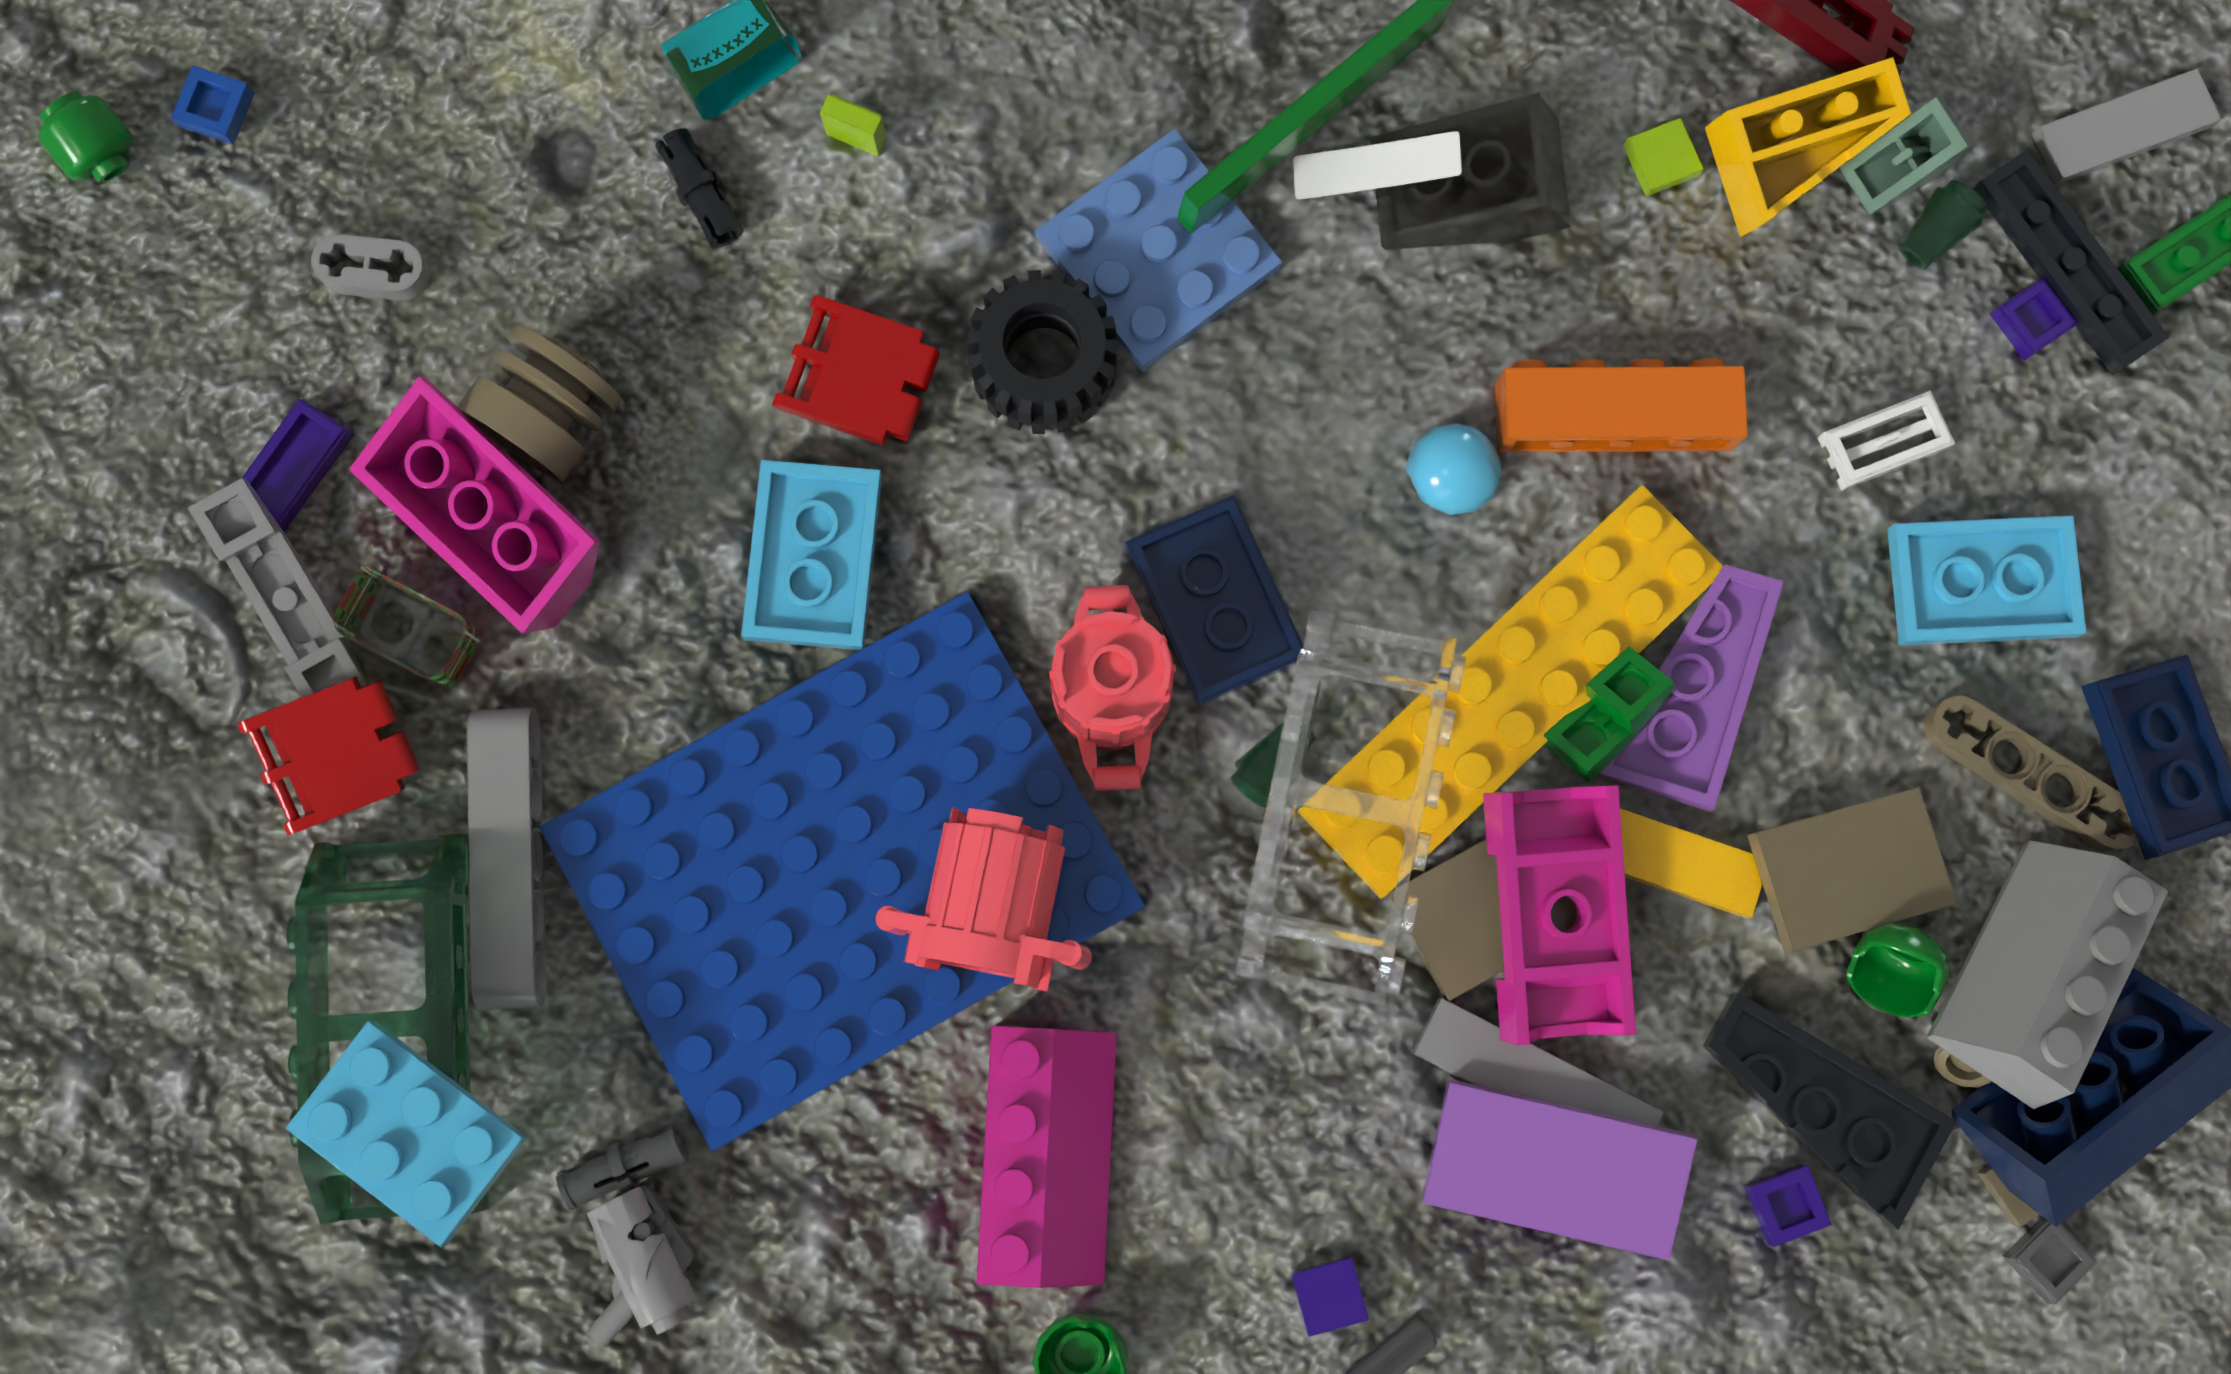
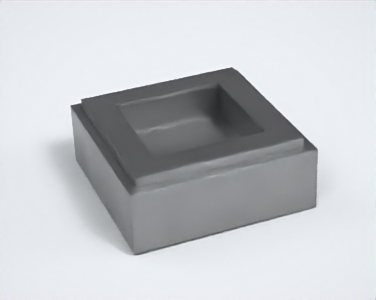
[2002,1216,2098,1305]

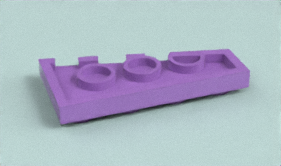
[1595,564,1784,812]

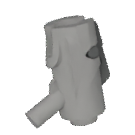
[586,1185,697,1347]

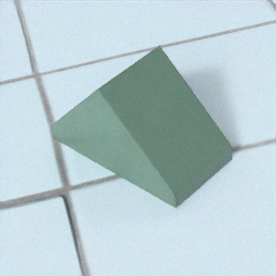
[1839,96,1972,215]

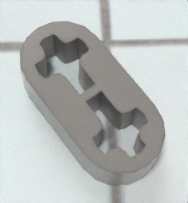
[311,234,430,300]

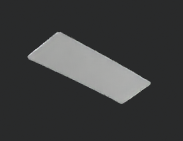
[1293,131,1462,200]

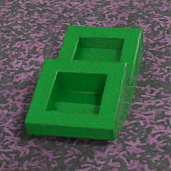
[1544,646,1674,783]

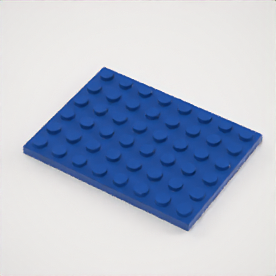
[539,591,1145,1152]

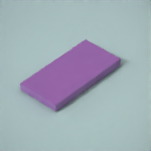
[1422,1078,1698,1261]

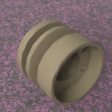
[457,324,622,483]

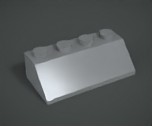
[1926,840,2169,1109]

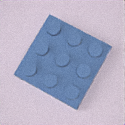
[1035,128,1282,372]

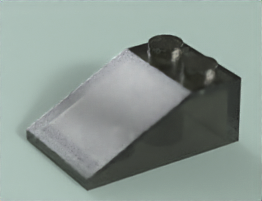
[1370,92,1571,250]

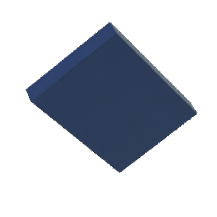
[1125,495,1308,707]
[2081,654,2231,860]

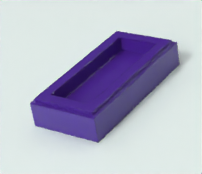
[242,398,355,531]

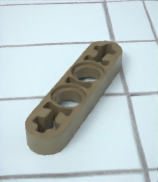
[1923,696,2138,852]

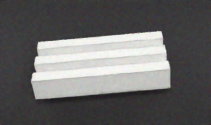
[1817,390,1955,491]

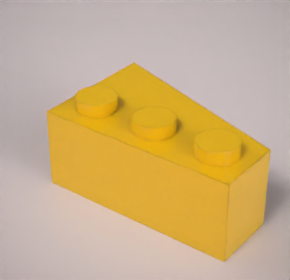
[1704,57,1911,238]

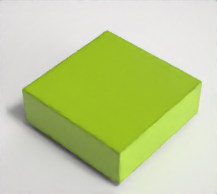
[820,94,887,157]
[1623,118,1704,197]

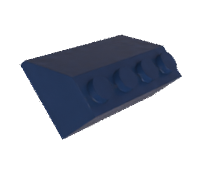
[1951,968,2231,1227]

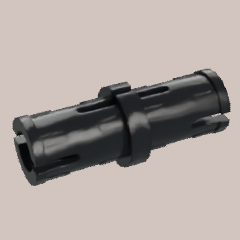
[655,128,744,248]

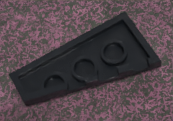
[1703,992,1957,1230]

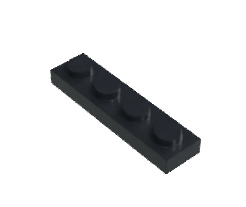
[1972,149,2170,375]

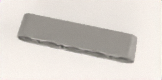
[467,707,546,1011]

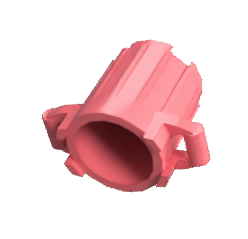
[1049,585,1176,791]
[876,808,1092,992]

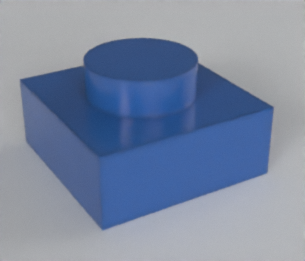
[171,65,255,145]

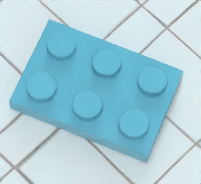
[741,460,882,650]
[1887,516,2086,646]
[285,1021,528,1247]

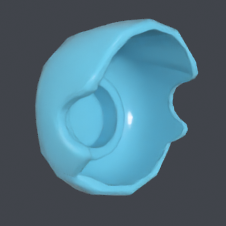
[1406,423,1502,515]

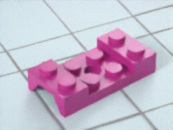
[1483,785,1636,1046]

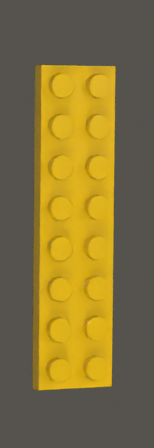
[1297,485,1723,899]

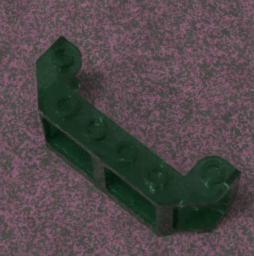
[287,833,489,1224]

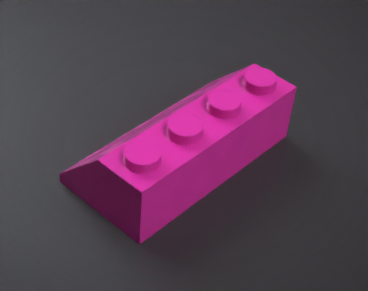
[349,376,601,634]
[976,1026,1117,1288]

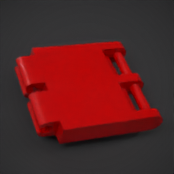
[772,295,940,446]
[237,676,420,835]

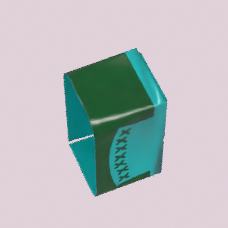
[661,0,803,120]

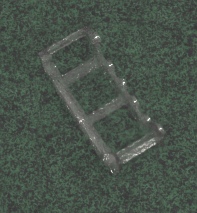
[1236,610,1466,1006]

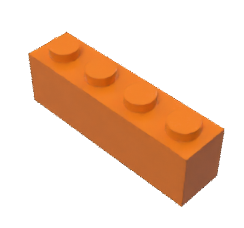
[1495,358,1748,453]

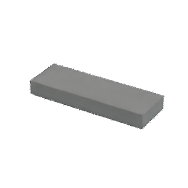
[2032,68,2222,185]

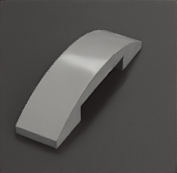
[187,478,369,697]

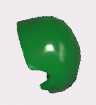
[1846,923,1950,1017]
[1032,1312,1130,1374]

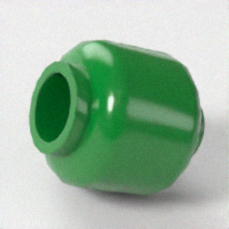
[38,91,133,184]

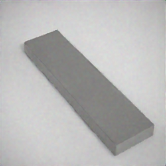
[1412,998,1664,1126]

